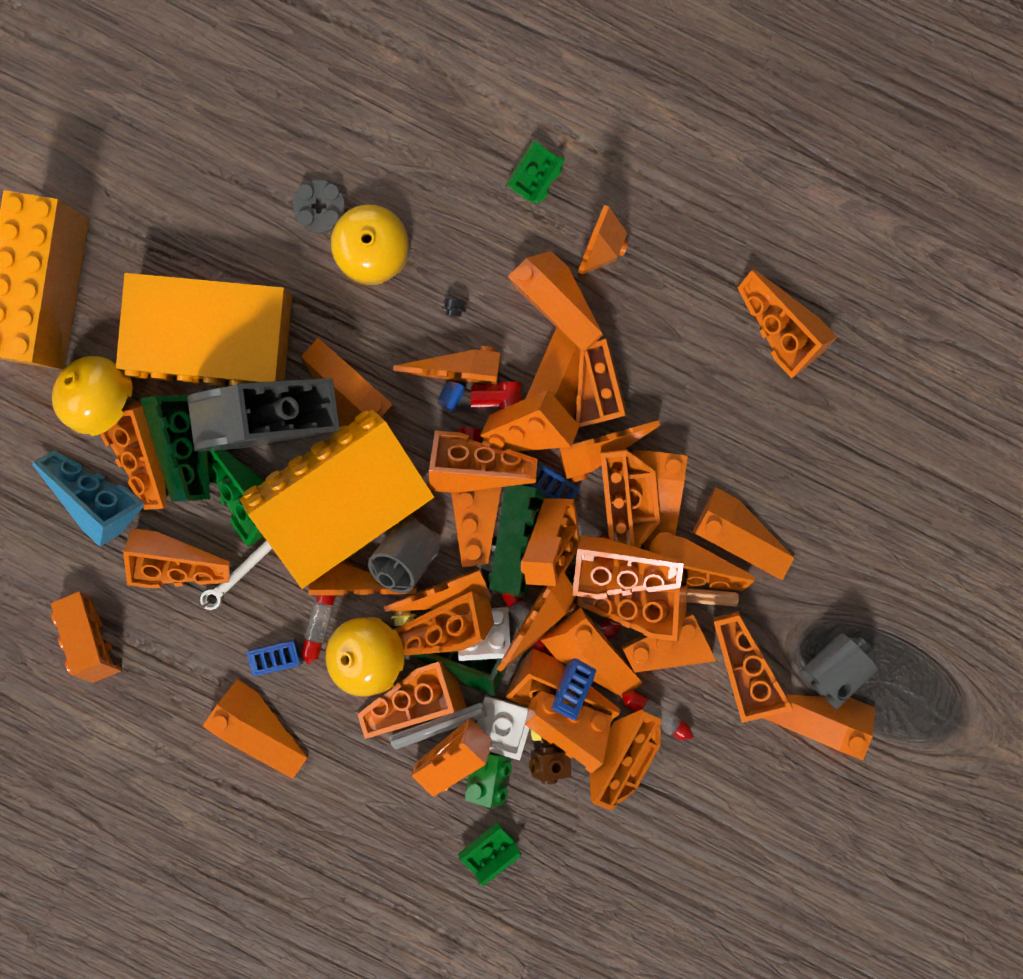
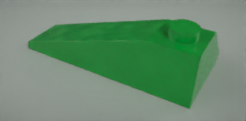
[207,450,265,547]

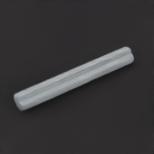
[390,702,487,749]

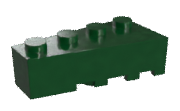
[140,395,210,502]
[488,485,548,599]

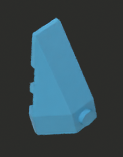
[33,451,144,547]

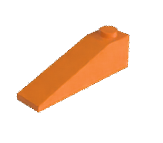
[738,269,837,378]
[526,327,580,418]
[429,431,538,493]
[632,450,688,550]
[308,561,418,595]
[384,568,492,612]
[497,573,576,672]
[577,585,688,641]
[393,591,494,656]
[540,607,643,698]
[763,694,875,760]

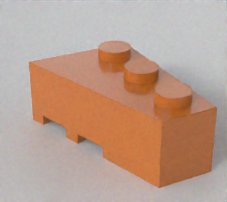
[575,339,628,428]
[411,718,492,797]

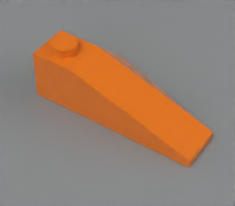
[577,205,629,275]
[508,251,603,353]
[301,338,395,426]
[393,346,501,385]
[100,402,167,510]
[558,420,660,482]
[692,487,794,581]
[123,528,230,588]
[647,532,755,591]
[572,535,684,599]
[505,649,620,721]
[357,661,466,739]
[203,679,308,779]

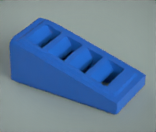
[437,381,465,412]
[526,461,581,499]
[246,638,303,677]
[551,659,596,721]

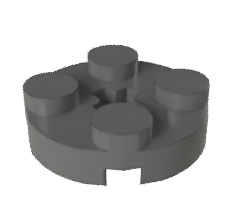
[293,180,346,234]

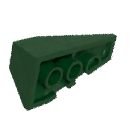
[412,637,514,696]

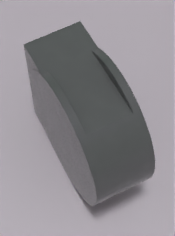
[187,378,340,451]

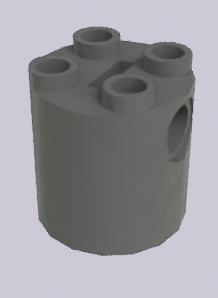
[368,516,441,593]
[799,632,878,710]

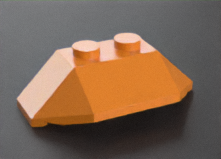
[600,450,660,548]
[590,710,662,811]

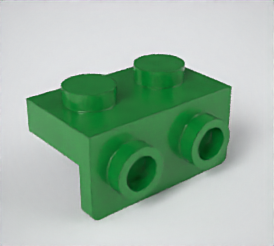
[505,141,565,204]
[465,752,512,808]
[458,822,522,887]

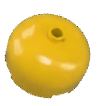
[331,204,410,285]
[52,356,132,436]
[325,617,404,697]

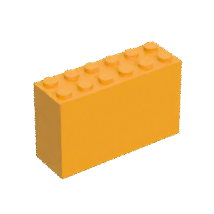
[0,190,89,370]
[116,273,292,386]
[240,409,434,589]

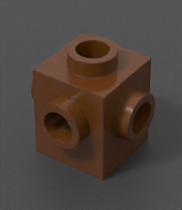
[529,745,571,784]

